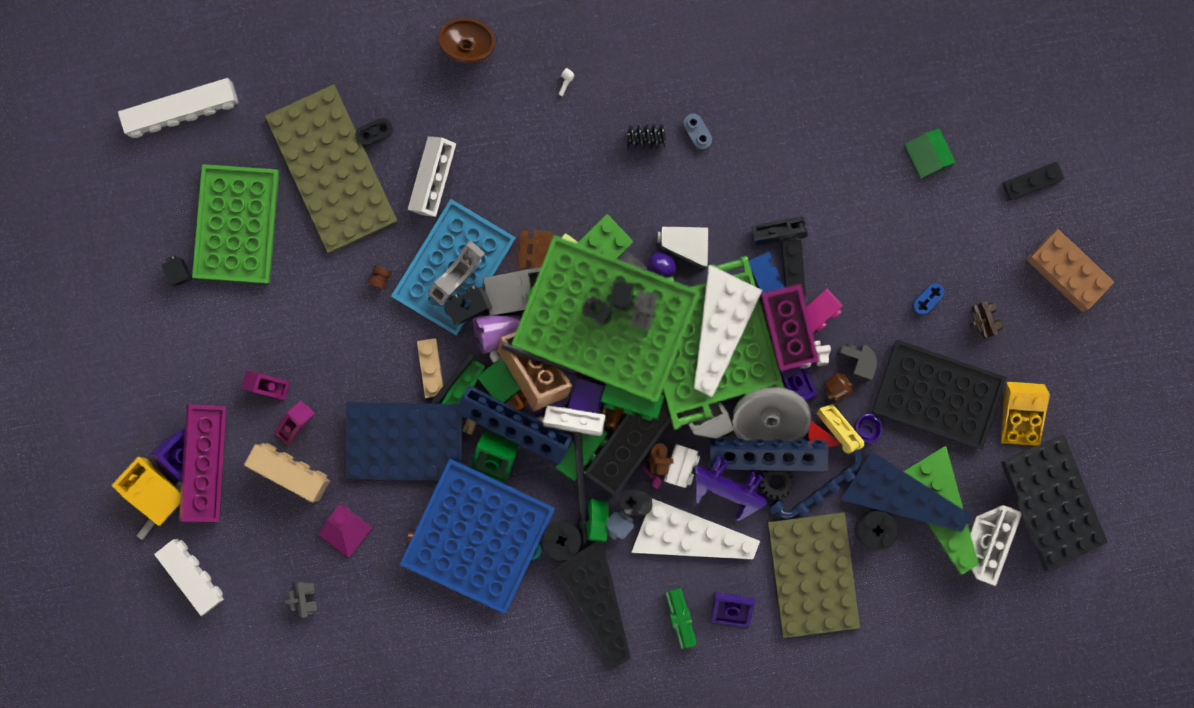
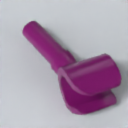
[641,465,662,489]

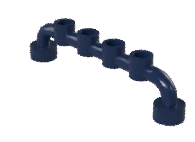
[768,449,862,519]

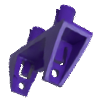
[695,457,767,521]

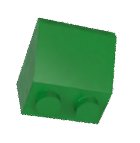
[471,432,520,484]

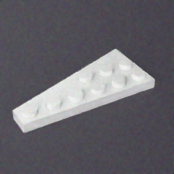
[694,265,762,397]
[631,498,760,559]

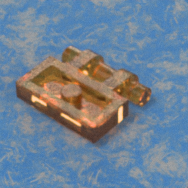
[517,229,554,269]

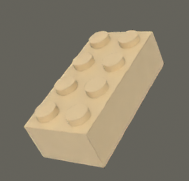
[244,443,330,502]

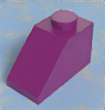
[241,370,290,400]
[274,401,315,445]

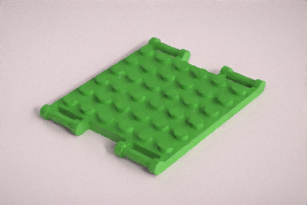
[663,256,784,430]

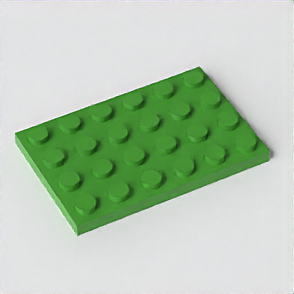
[192,164,279,284]

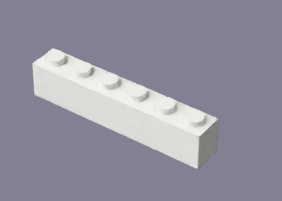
[118,78,239,138]

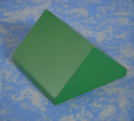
[905,129,956,179]

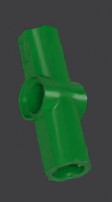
[665,588,697,649]

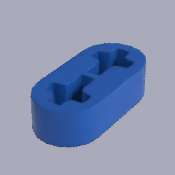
[912,283,944,315]

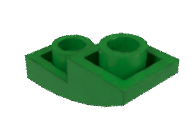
[586,499,609,543]

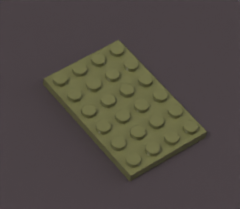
[768,512,860,638]

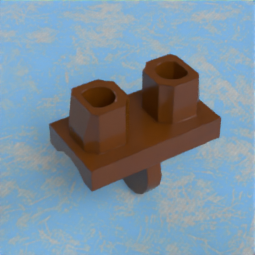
[644,443,674,474]

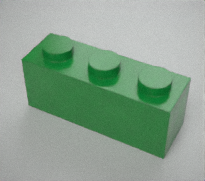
[601,383,664,422]
[556,430,609,481]

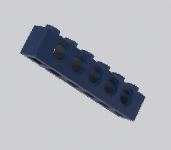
[456,386,573,464]
[710,438,828,471]

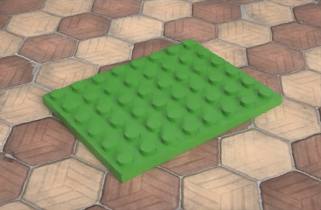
[512,235,701,402]

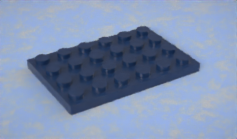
[346,402,463,481]

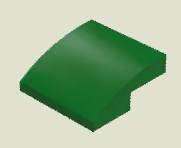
[478,358,522,404]

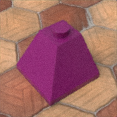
[319,504,373,558]

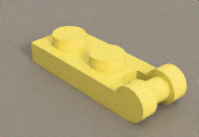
[816,404,864,454]

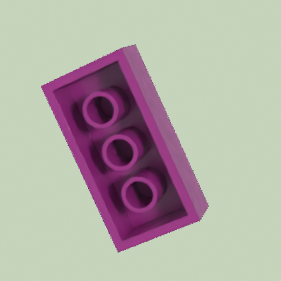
[760,284,819,371]

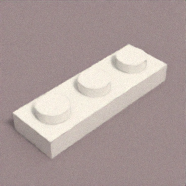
[543,406,605,436]

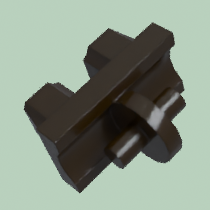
[970,301,1003,339]

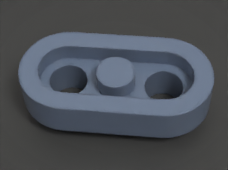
[683,114,712,150]

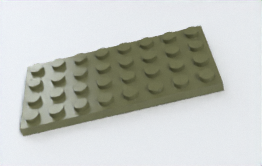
[265,84,398,253]

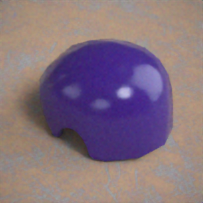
[646,252,676,278]
[853,414,882,444]

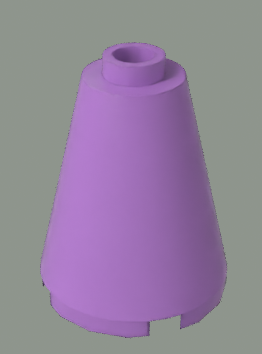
[473,315,522,354]

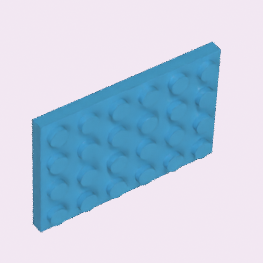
[391,199,516,336]

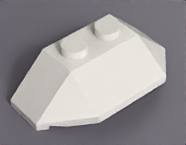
[970,506,1021,586]

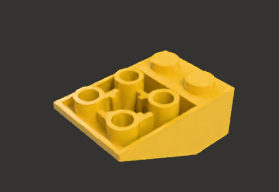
[1001,382,1050,446]
[112,457,181,526]

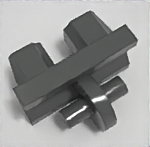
[630,291,658,330]
[284,581,317,618]

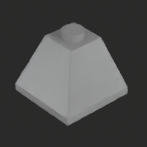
[681,401,734,438]

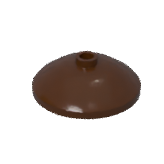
[438,18,495,63]

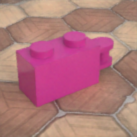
[806,288,842,333]

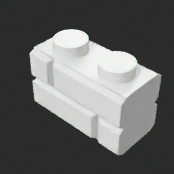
[663,444,700,488]

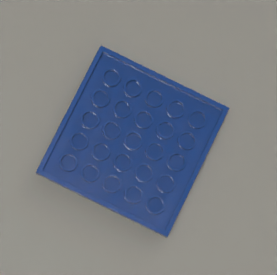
[400,459,555,614]

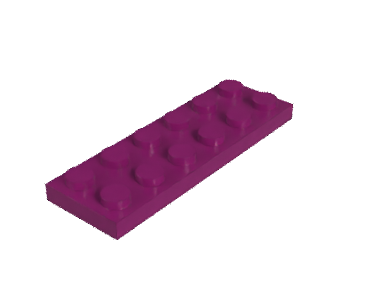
[179,404,226,522]

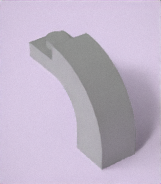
[428,241,485,305]

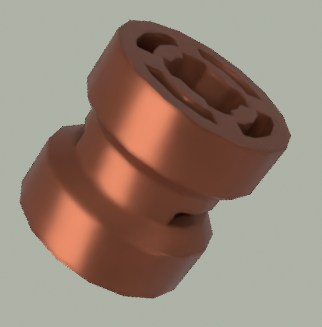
[367,265,392,290]

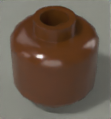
[824,373,854,401]

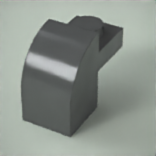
[838,344,877,381]

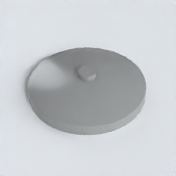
[732,388,811,441]

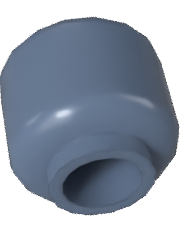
[606,510,634,540]

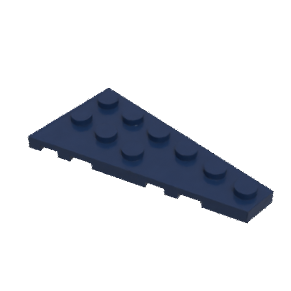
[841,452,973,532]

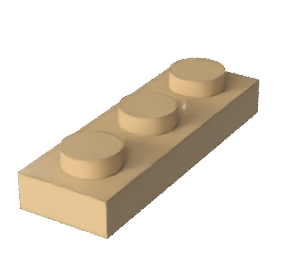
[417,338,443,398]

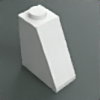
[657,227,708,268]

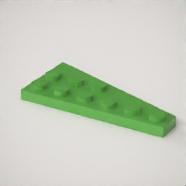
[904,446,979,575]

